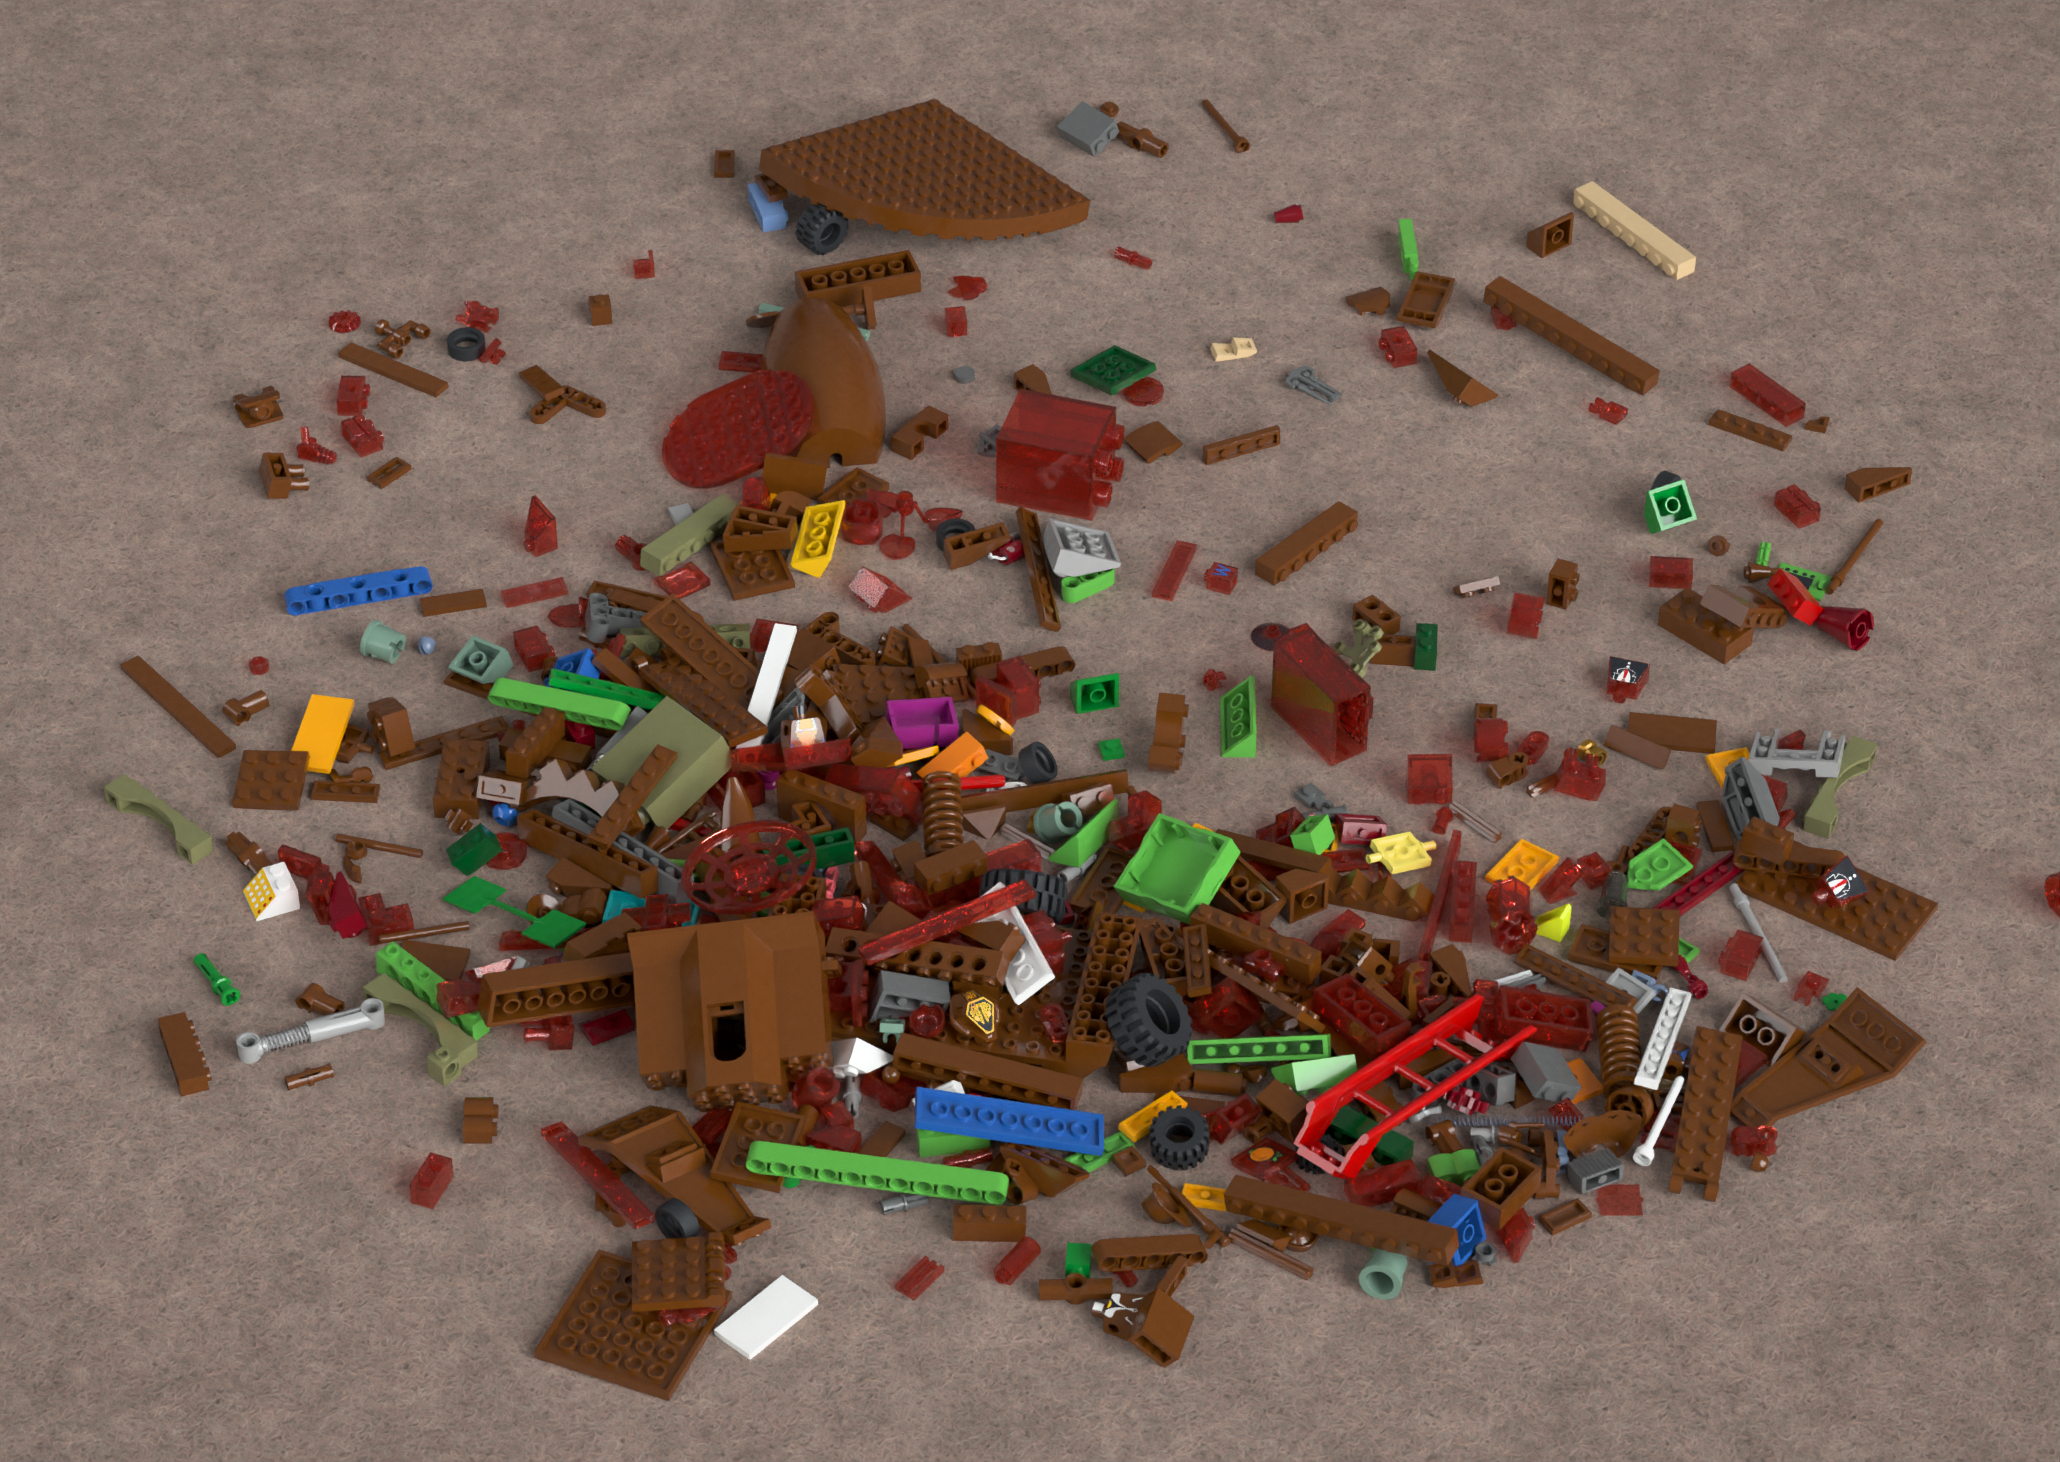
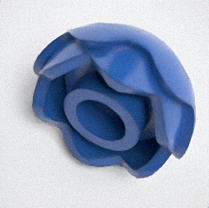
[493,803,518,827]

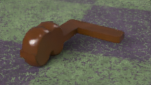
[328,766,373,783]

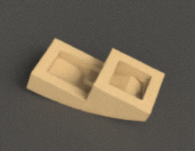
[1210,337,1257,362]

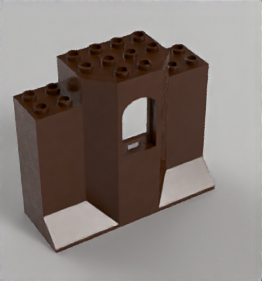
[627,911,834,1112]

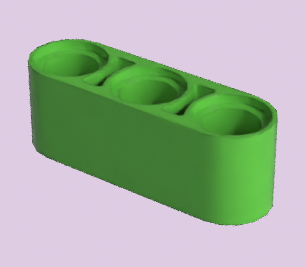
[1061,568,1115,603]

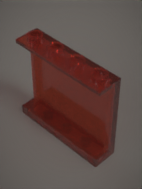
[730,738,851,772]

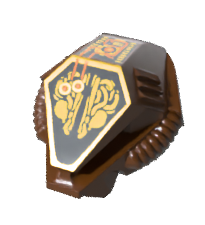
[949,988,1001,1044]

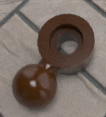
[1225,1063,1267,1083]

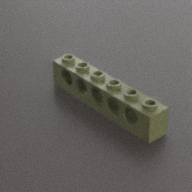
[620,623,750,656]

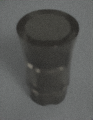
[1596,871,1628,919]

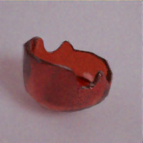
[909,1004,945,1039]

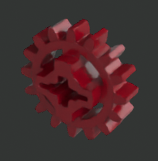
[1441,1085,1490,1116]

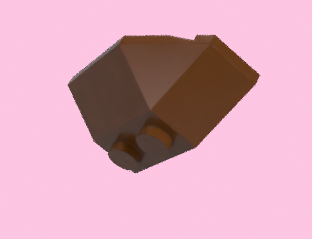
[1000,1143,1090,1197]

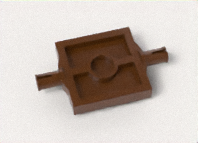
[335,724,375,764]

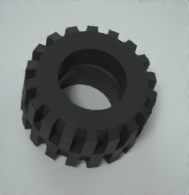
[795,203,849,255]
[1150,1105,1209,1170]

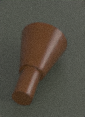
[1744,562,1784,583]
[644,825,670,850]

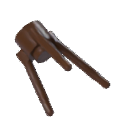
[1497,1121,1545,1158]

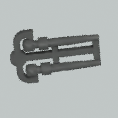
[1285,366,1343,405]

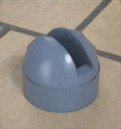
[417,636,436,655]

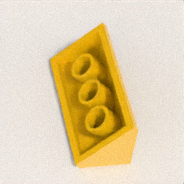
[791,500,846,578]

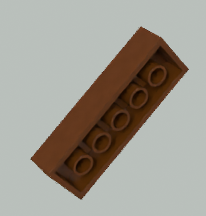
[795,250,921,307]

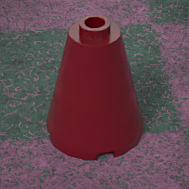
[1813,606,1874,651]

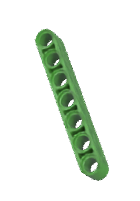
[487,677,631,731]

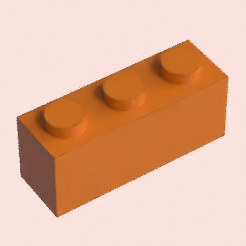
[916,732,988,780]

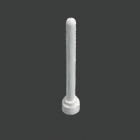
[1633,1076,1684,1166]

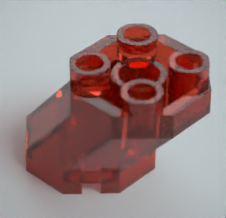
[1486,875,1538,955]

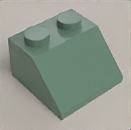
[448,635,514,684]

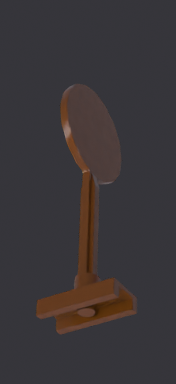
[746,286,877,330]

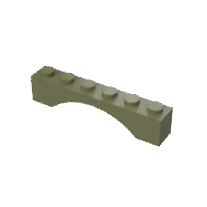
[1802,736,1878,839]
[104,774,213,865]
[363,973,478,1068]

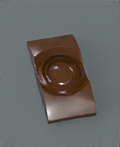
[1396,271,1455,328]

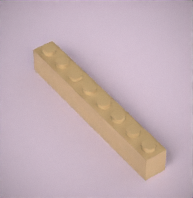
[1573,181,1696,280]

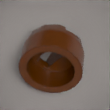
[1750,1152,1769,1172]

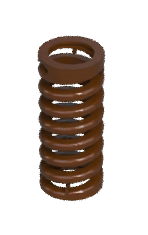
[921,771,964,858]
[1596,1004,1645,1099]

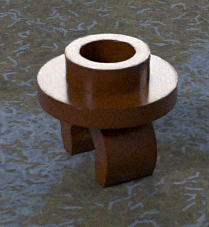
[1708,535,1731,556]

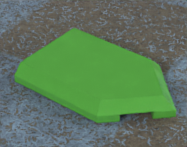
[1627,838,1693,891]

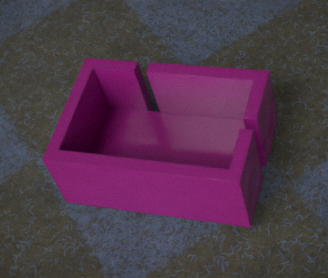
[886,697,959,749]

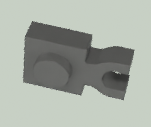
[1294,783,1334,811]

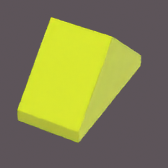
[1528,903,1572,942]

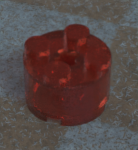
[841,499,883,545]
[1507,592,1545,639]
[1474,718,1509,762]

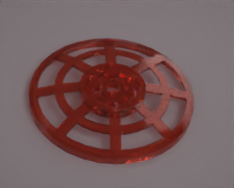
[682,820,817,915]

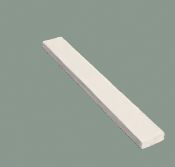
[734,623,797,766]
[1634,988,1692,1090]

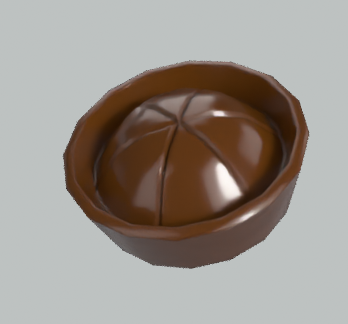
[1278,1225,1319,1252]

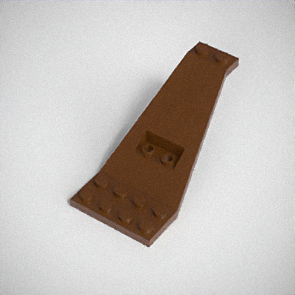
[578,1105,771,1246]

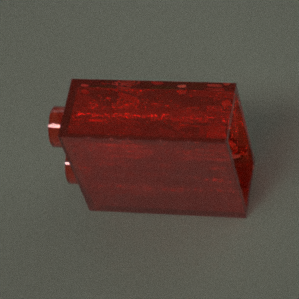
[1271,628,1371,766]

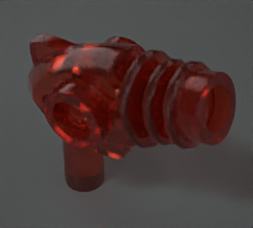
[296,426,337,465]

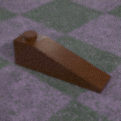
[1427,349,1498,407]
[1139,918,1188,997]

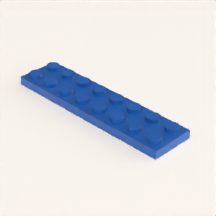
[915,1087,1104,1156]

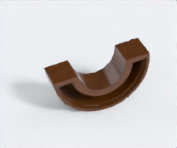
[1148,692,1189,774]

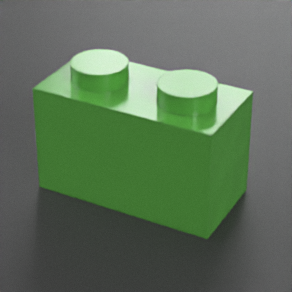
[1290,814,1335,855]

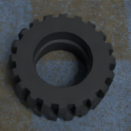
[979,868,1067,926]
[1105,973,1192,1067]

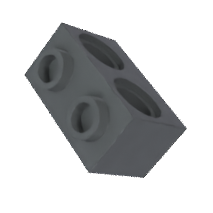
[1466,1063,1516,1106]

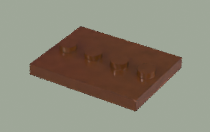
[710,540,795,601]
[710,1102,806,1193]

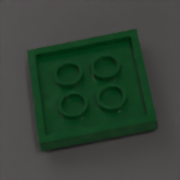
[1070,345,1156,396]

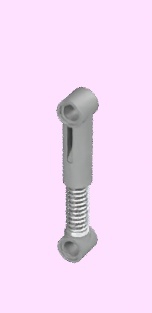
[236,998,385,1064]

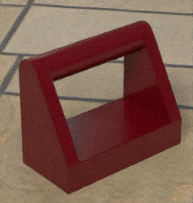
[1334,813,1387,845]

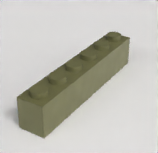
[640,494,742,577]

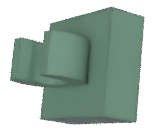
[880,1018,905,1043]

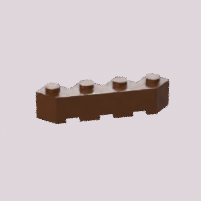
[1324,865,1435,922]

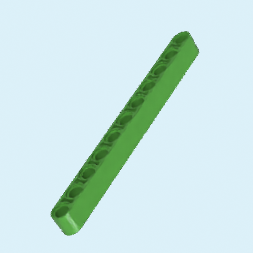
[746,1141,1009,1205]

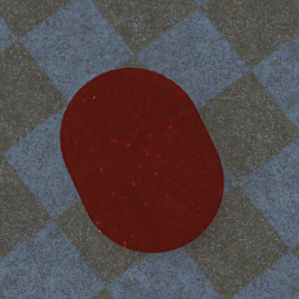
[662,369,815,489]

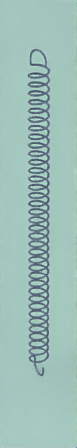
[1428,1116,1589,1127]

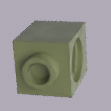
[427,1045,462,1087]

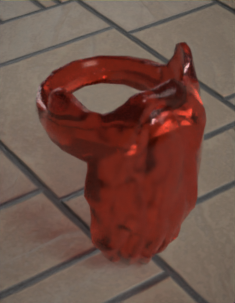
[547,596,588,628]

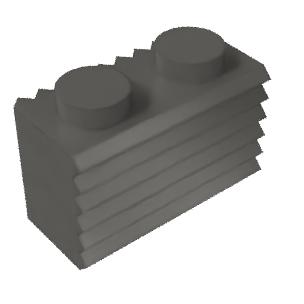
[1567,1148,1624,1195]

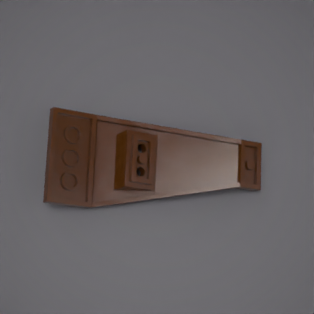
[1730,987,1926,1138]

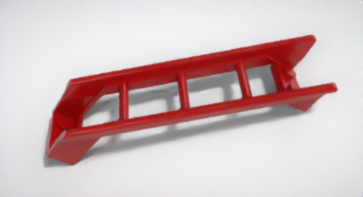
[1293,993,1537,1179]

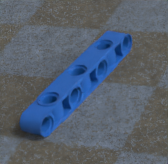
[284,566,433,616]

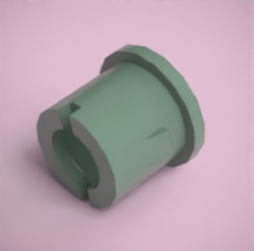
[360,619,406,664]
[1033,802,1083,844]
[1359,1249,1407,1300]

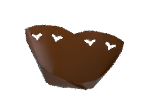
[1563,1110,1642,1159]

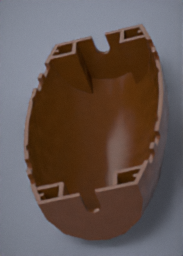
[761,297,886,468]

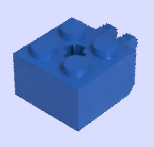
[544,648,601,696]
[1428,1194,1486,1266]

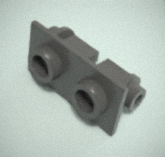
[977,749,1025,781]

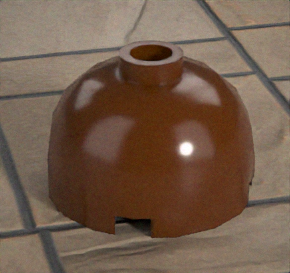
[1605,1085,1654,1130]

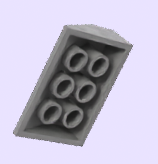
[1042,518,1121,577]

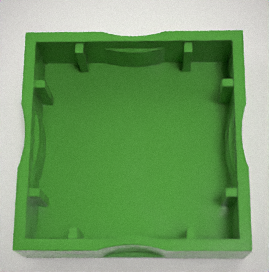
[1114,813,1241,924]

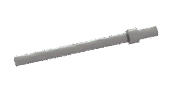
[1729,883,1788,983]

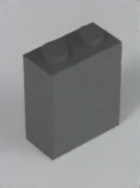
[1057,101,1119,157]
[1511,1041,1582,1105]

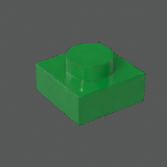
[1098,738,1125,761]

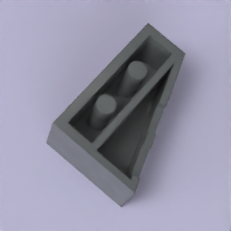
[867,970,950,1023]

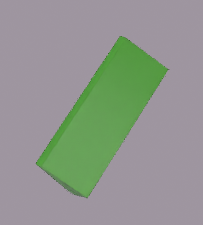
[1220,675,1256,757]
[1048,798,1119,868]

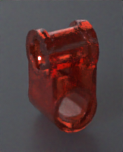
[1731,1125,1778,1157]

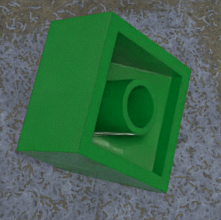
[1644,479,1697,534]
[1070,673,1119,714]

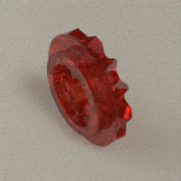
[329,310,361,333]

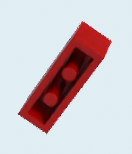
[1767,568,1824,626]

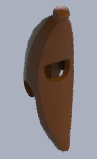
[720,777,762,898]

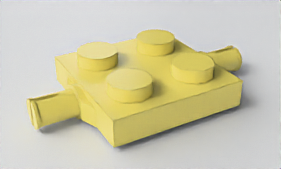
[1366,832,1436,874]

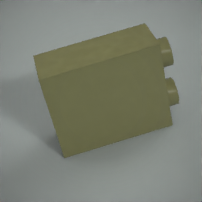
[591,696,737,829]

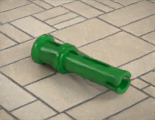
[193,953,240,1006]

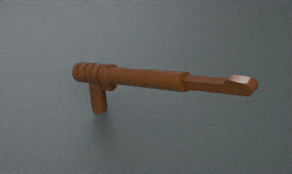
[1147,1165,1231,1249]

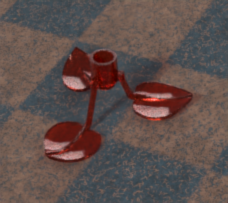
[866,488,963,560]

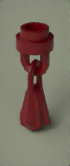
[1672,955,1708,999]

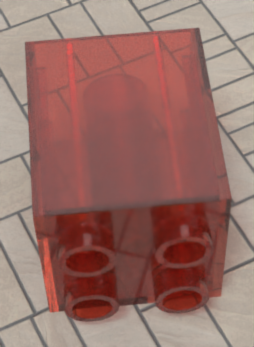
[996,389,1125,521]

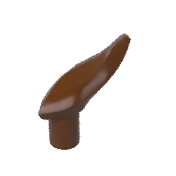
[344,855,362,883]

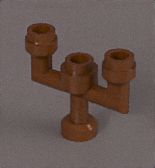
[375,319,431,359]

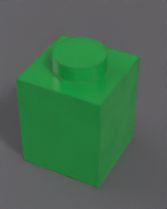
[1065,1243,1092,1278]

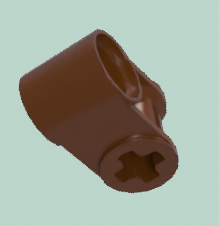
[1485,751,1528,789]
[997,1158,1039,1205]

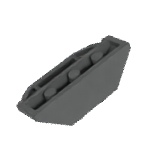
[735,687,805,756]
[1722,757,1780,840]

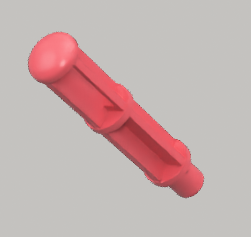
[826,866,839,899]

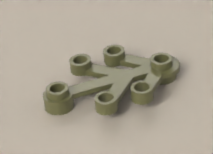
[1332,619,1384,681]

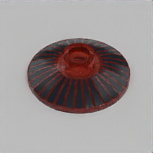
[1251,623,1294,651]

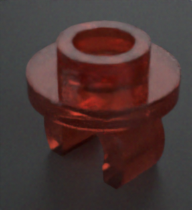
[1203,669,1227,691]

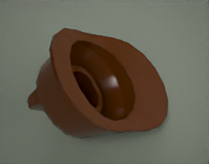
[1141,1182,1193,1227]

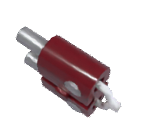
[987,532,1025,566]

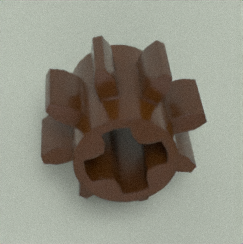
[445,807,473,835]

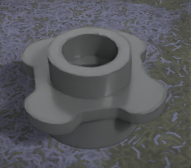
[1472,1242,1497,1265]

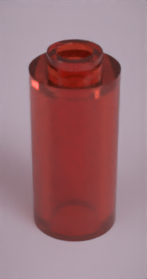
[993,1236,1041,1285]

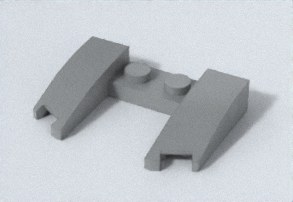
[1749,728,1845,778]

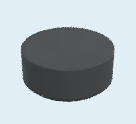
[955,366,975,384]

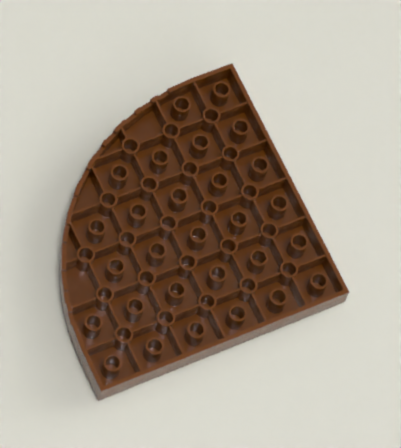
[759,99,1090,240]

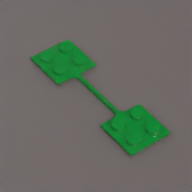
[442,876,586,949]

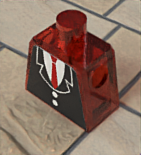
[1606,656,1650,703]
[1812,855,1870,909]

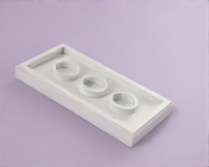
[714,1275,818,1360]

